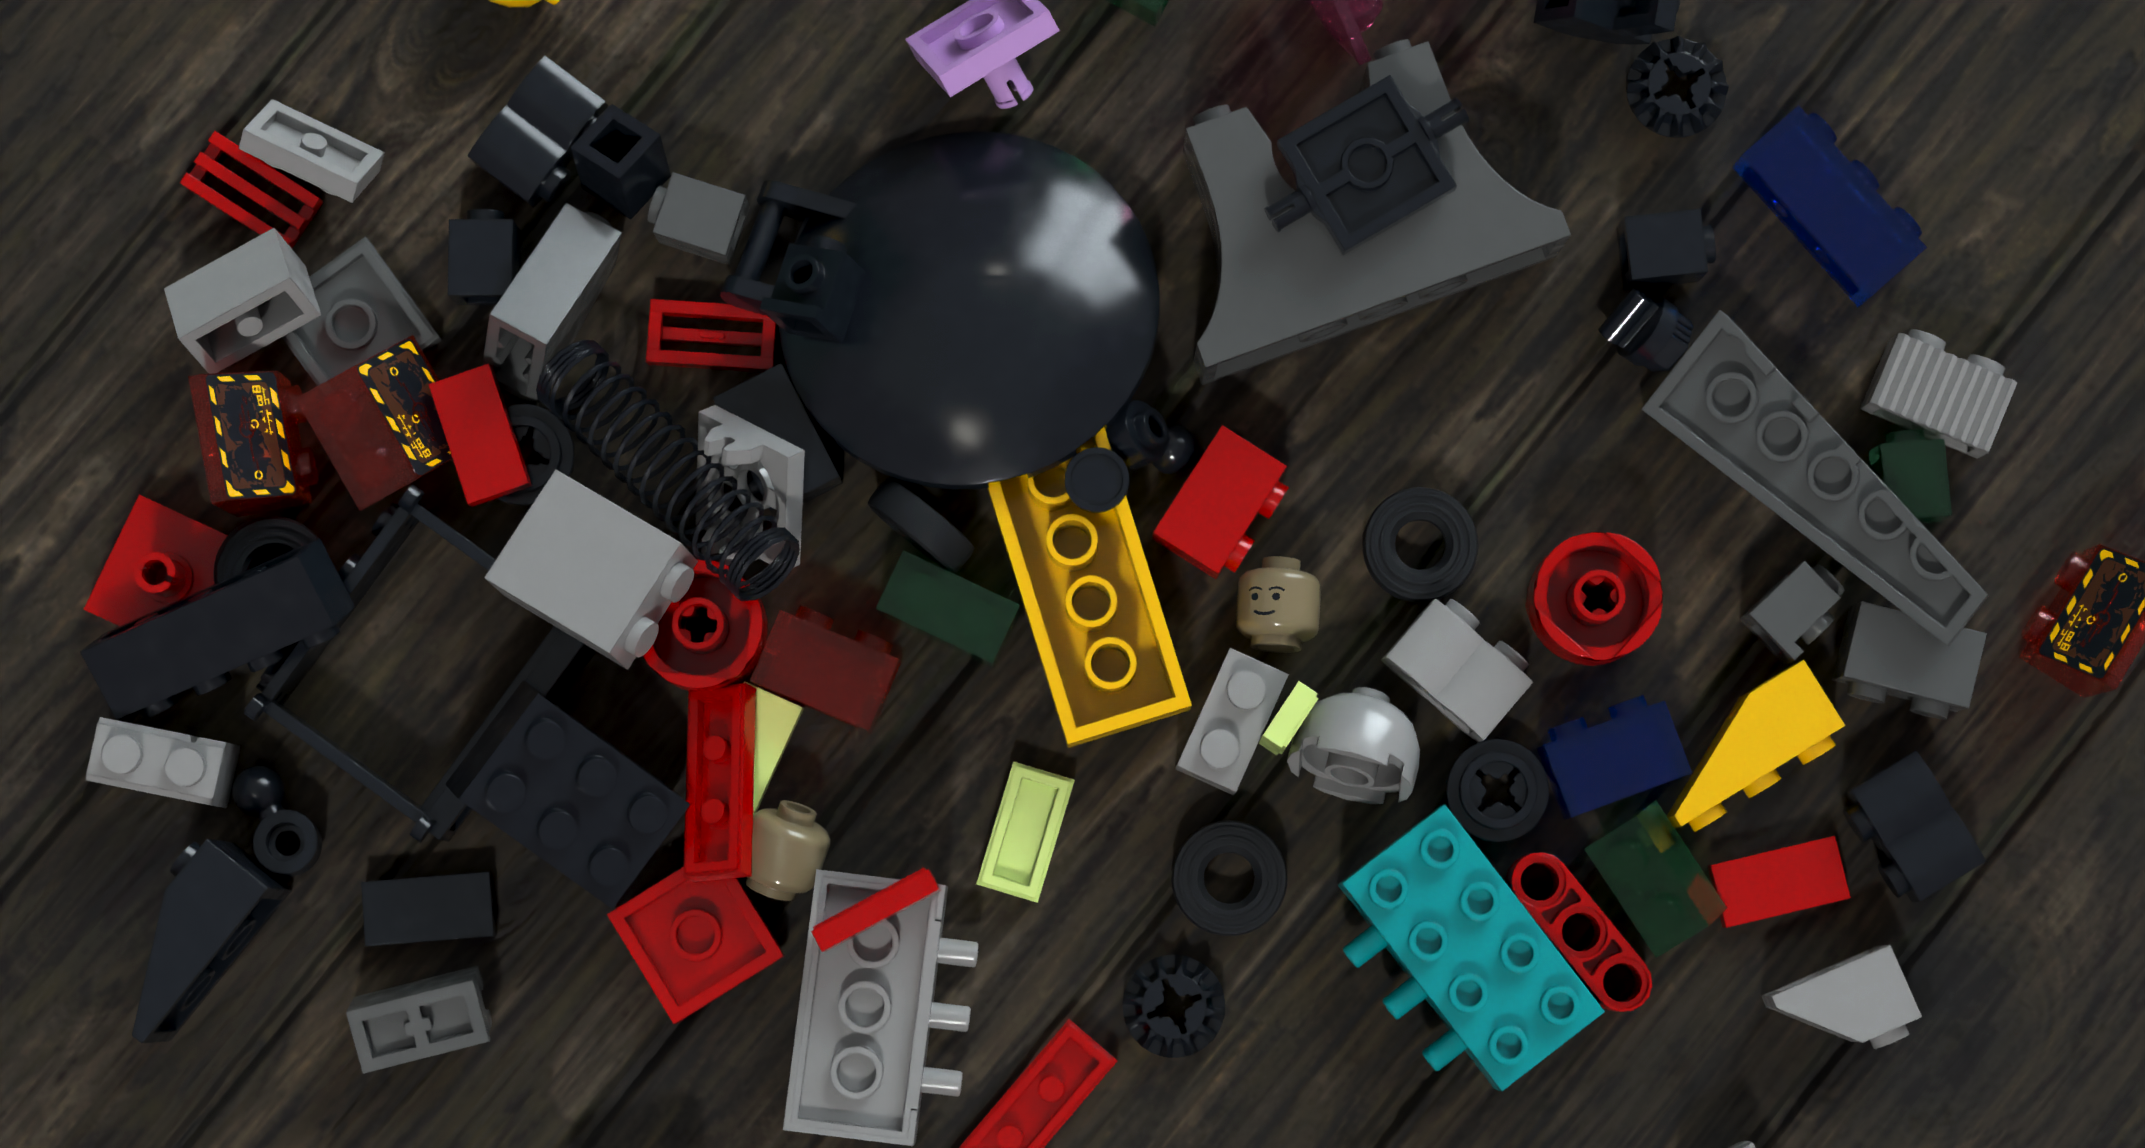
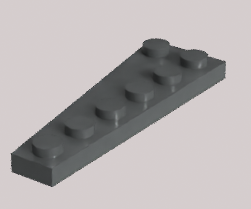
[1642,310,1989,647]

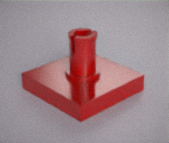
[83,494,256,626]

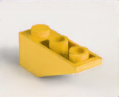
[1666,660,1845,832]

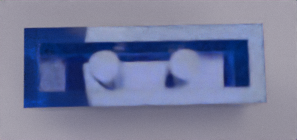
[1732,105,1927,307]

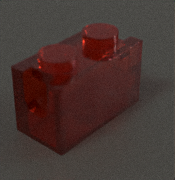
[750,605,901,734]

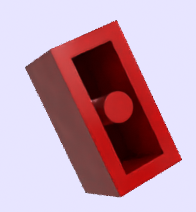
[1152,425,1289,579]

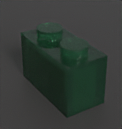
[876,550,1021,668]
[1585,800,1727,958]

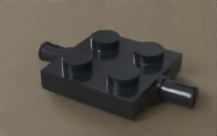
[1264,75,1469,255]

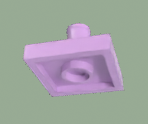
[905,0,1060,109]

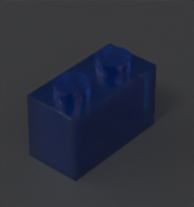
[1537,695,1692,820]

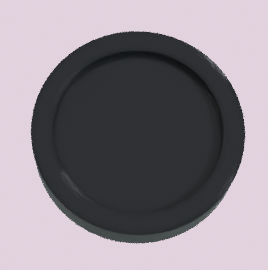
[1065,447,1129,513]

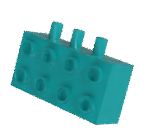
[1338,804,1605,1091]

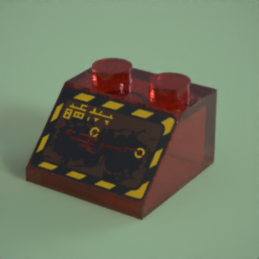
[295,335,453,511]
[188,371,318,517]
[2019,544,2145,698]

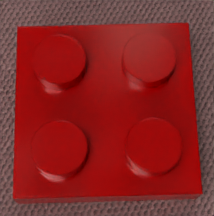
[607,867,785,1024]

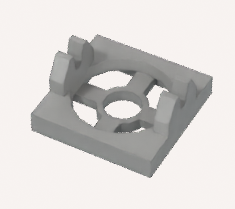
[696,405,805,568]

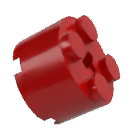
[1525,532,1663,666]
[643,559,768,691]

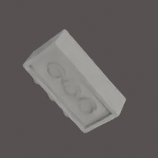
[783,869,979,1146]

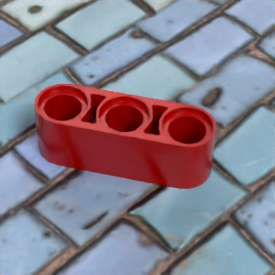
[1505,852,1652,1012]

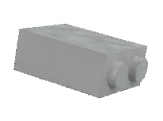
[484,469,698,670]

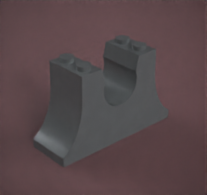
[1183,39,1571,385]

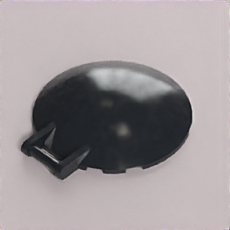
[720,131,1160,490]

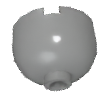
[1287,687,1420,804]

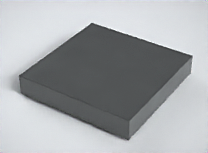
[282,236,442,414]

